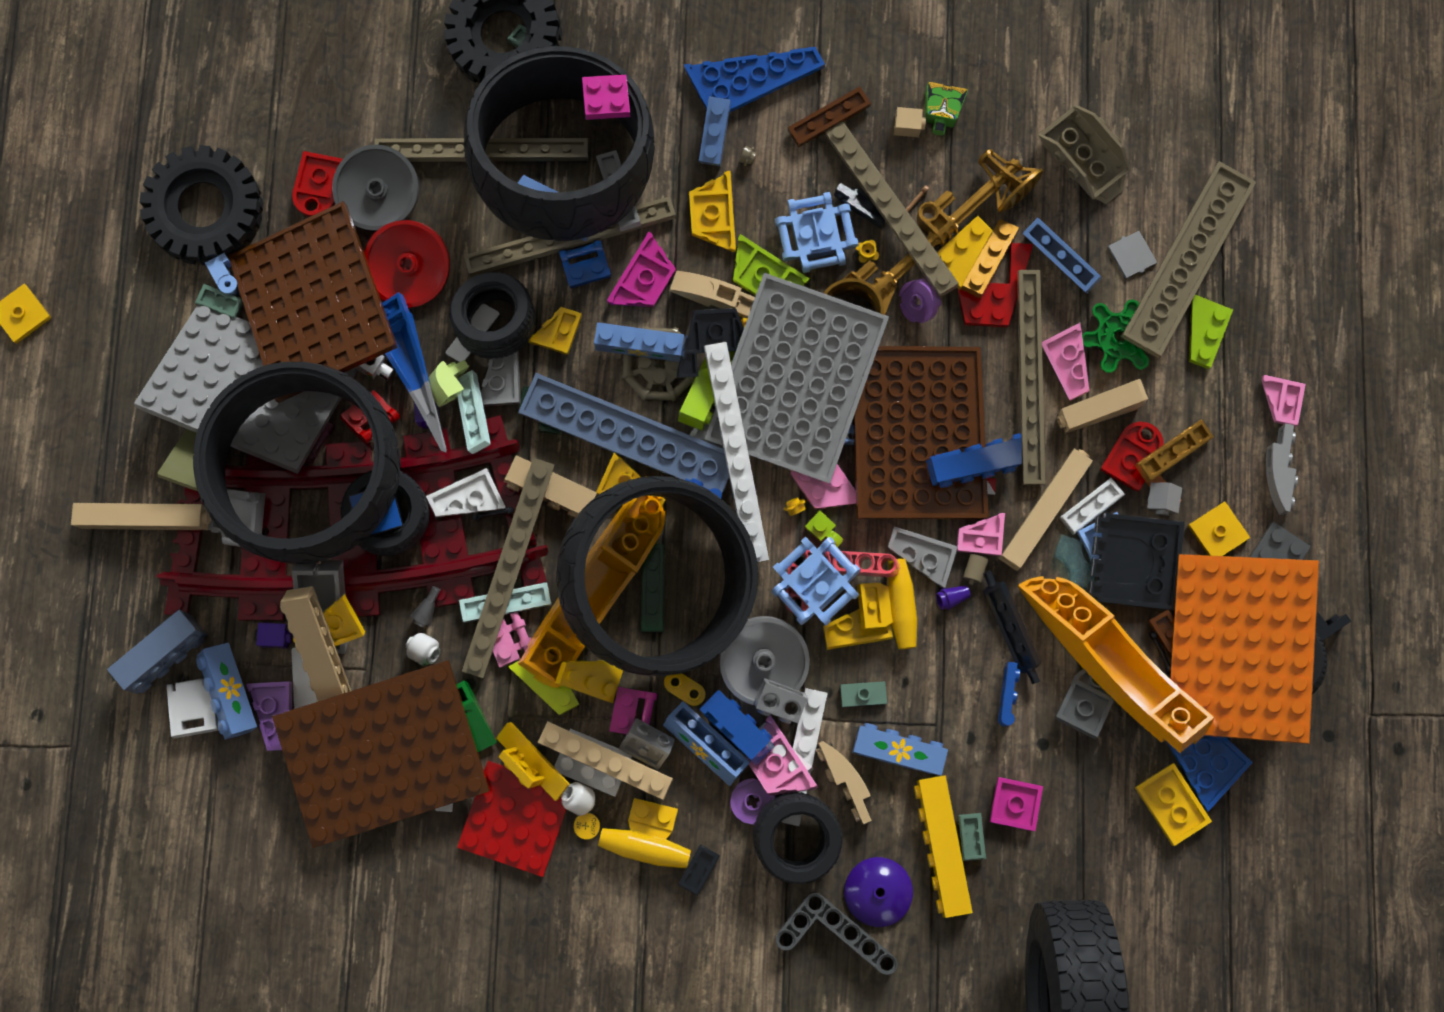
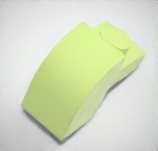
[429,360,469,407]

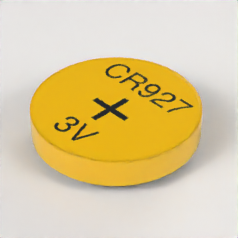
[574,813,600,839]

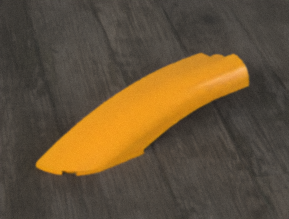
[518,476,665,688]
[1018,576,1214,753]

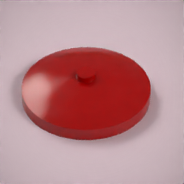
[364,220,451,308]

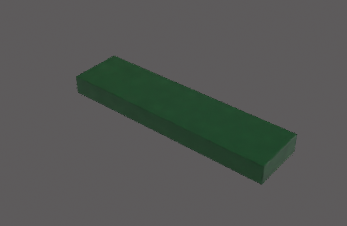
[641,544,664,633]

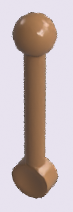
[906,185,929,212]

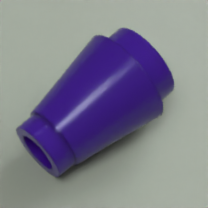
[936,585,971,610]

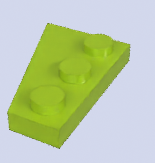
[1189,295,1233,370]

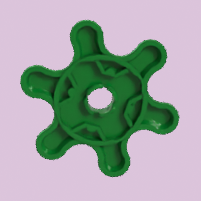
[1082,299,1149,373]

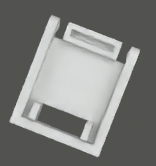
[167,678,219,738]

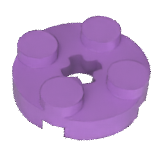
[899,278,941,323]
[730,778,775,825]

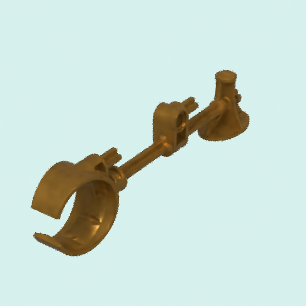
[824,149,1044,315]

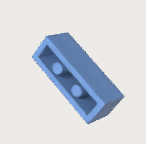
[699,96,731,167]

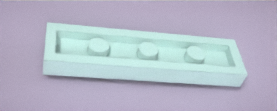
[457,370,491,454]
[459,582,552,623]

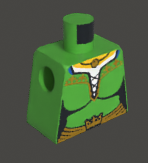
[925,82,968,135]

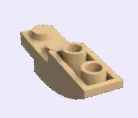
[669,271,755,318]
[816,741,872,825]

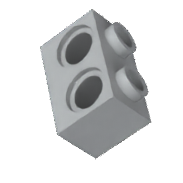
[754,678,808,724]

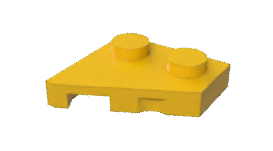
[528,307,582,355]

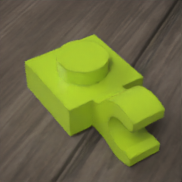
[805,511,843,548]

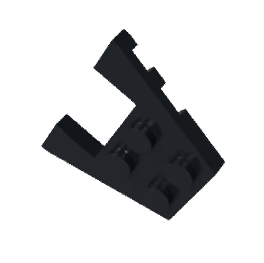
[676,308,744,378]

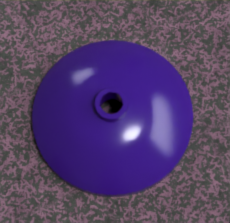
[844,857,913,927]

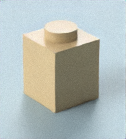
[894,107,926,137]

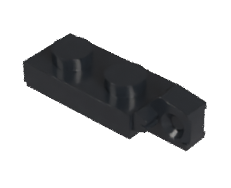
[834,183,886,229]

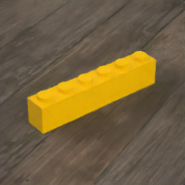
[914,775,973,918]

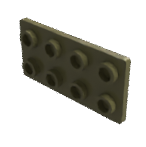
[158,429,198,491]

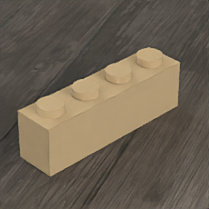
[504,455,597,519]

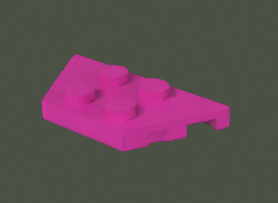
[607,232,676,307]

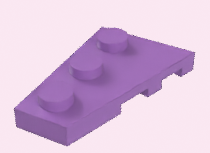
[246,681,292,751]

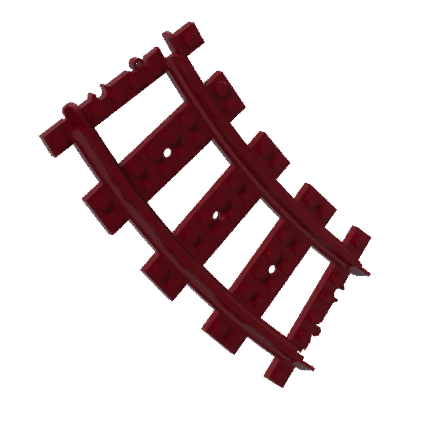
[155,415,549,621]

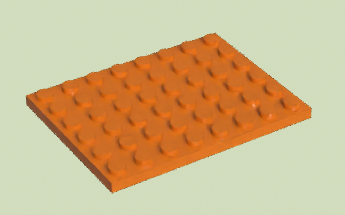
[1170,554,1319,744]

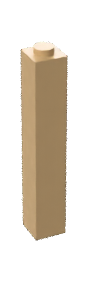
[999,448,1093,571]
[71,503,211,530]

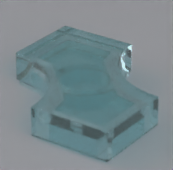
[1054,534,1095,590]

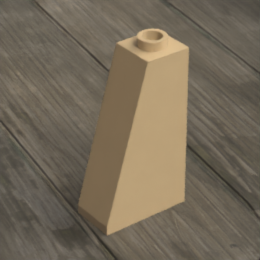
[1057,379,1148,434]

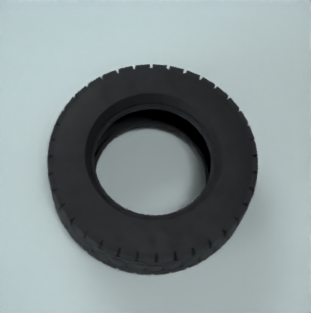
[1025,900,1130,1012]

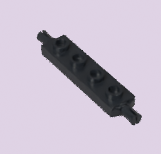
[983,571,1041,685]

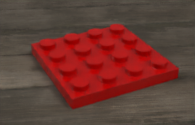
[457,761,567,877]

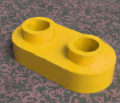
[664,673,705,706]

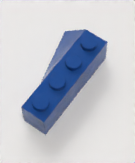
[926,433,1022,488]

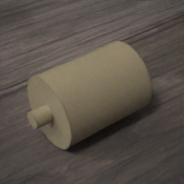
[963,554,988,585]

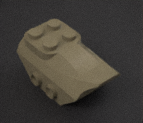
[1038,105,1131,204]

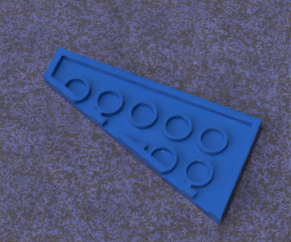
[684,47,825,112]
[1166,736,1253,812]

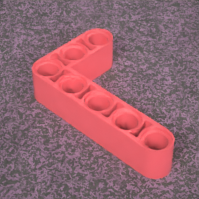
[785,550,900,614]

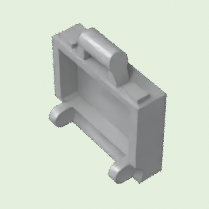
[208,489,265,547]

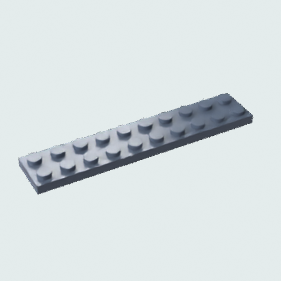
[518,373,729,494]

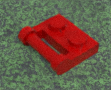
[340,390,400,444]

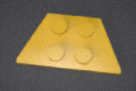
[689,171,736,252]

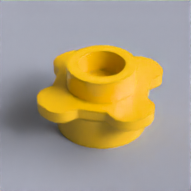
[856,240,879,263]
[783,497,806,516]

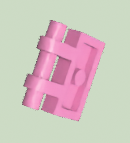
[493,612,531,668]

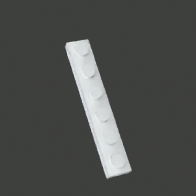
[782,688,827,826]

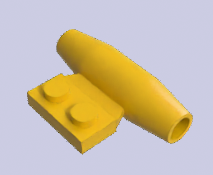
[857,559,917,650]
[598,798,691,868]

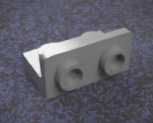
[619,718,675,770]

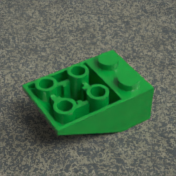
[457,681,497,752]

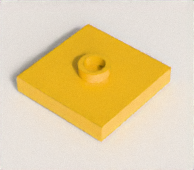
[0,283,52,344]
[1187,502,1250,556]

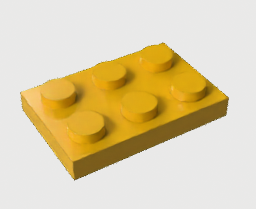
[1135,763,1212,846]

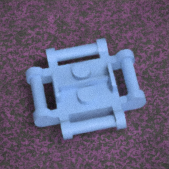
[774,192,859,273]
[771,536,861,625]

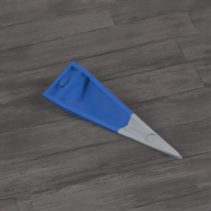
[382,292,447,452]

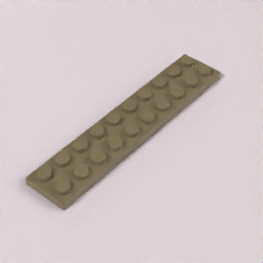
[1121,161,1256,359]

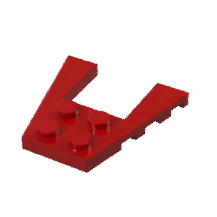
[946,239,1033,328]

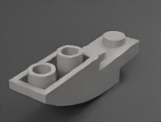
[1266,423,1298,515]

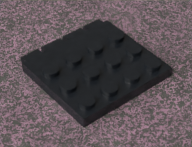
[1088,513,1185,610]

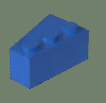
[700,690,775,766]

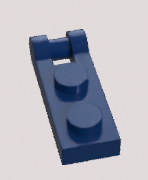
[998,662,1020,727]

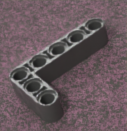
[775,892,898,975]

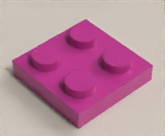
[582,75,630,120]
[989,777,1043,831]

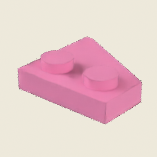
[1261,375,1306,427]
[956,513,1005,556]

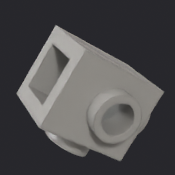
[1147,483,1182,517]

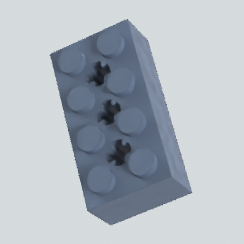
[107,610,208,694]

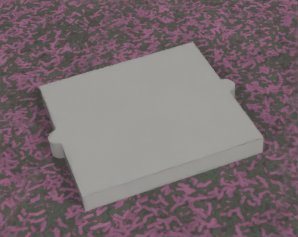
[1108,231,1157,279]

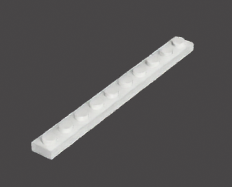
[704,342,769,562]

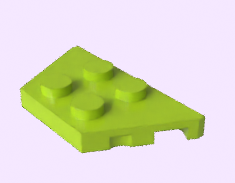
[733,234,810,296]

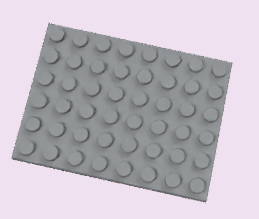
[705,273,889,484]
[134,305,358,474]

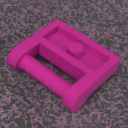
[609,687,658,735]

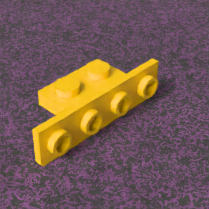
[496,722,570,801]

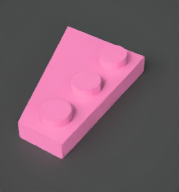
[1042,323,1090,401]

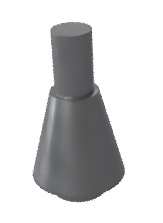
[411,586,441,627]

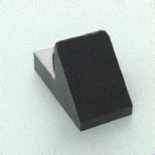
[1316,612,1351,641]

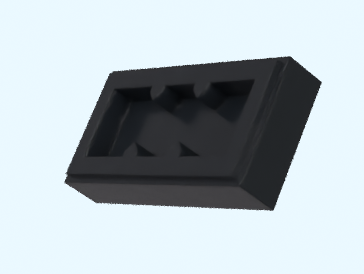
[678,844,720,896]

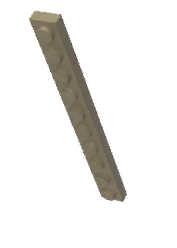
[825,121,959,298]
[374,138,588,162]
[464,196,676,278]
[1017,270,1045,485]
[462,458,555,678]

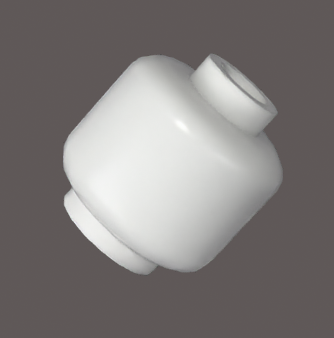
[406,633,440,666]
[561,782,595,816]

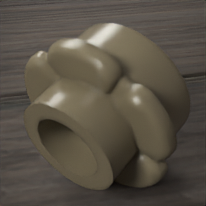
[739,146,757,166]

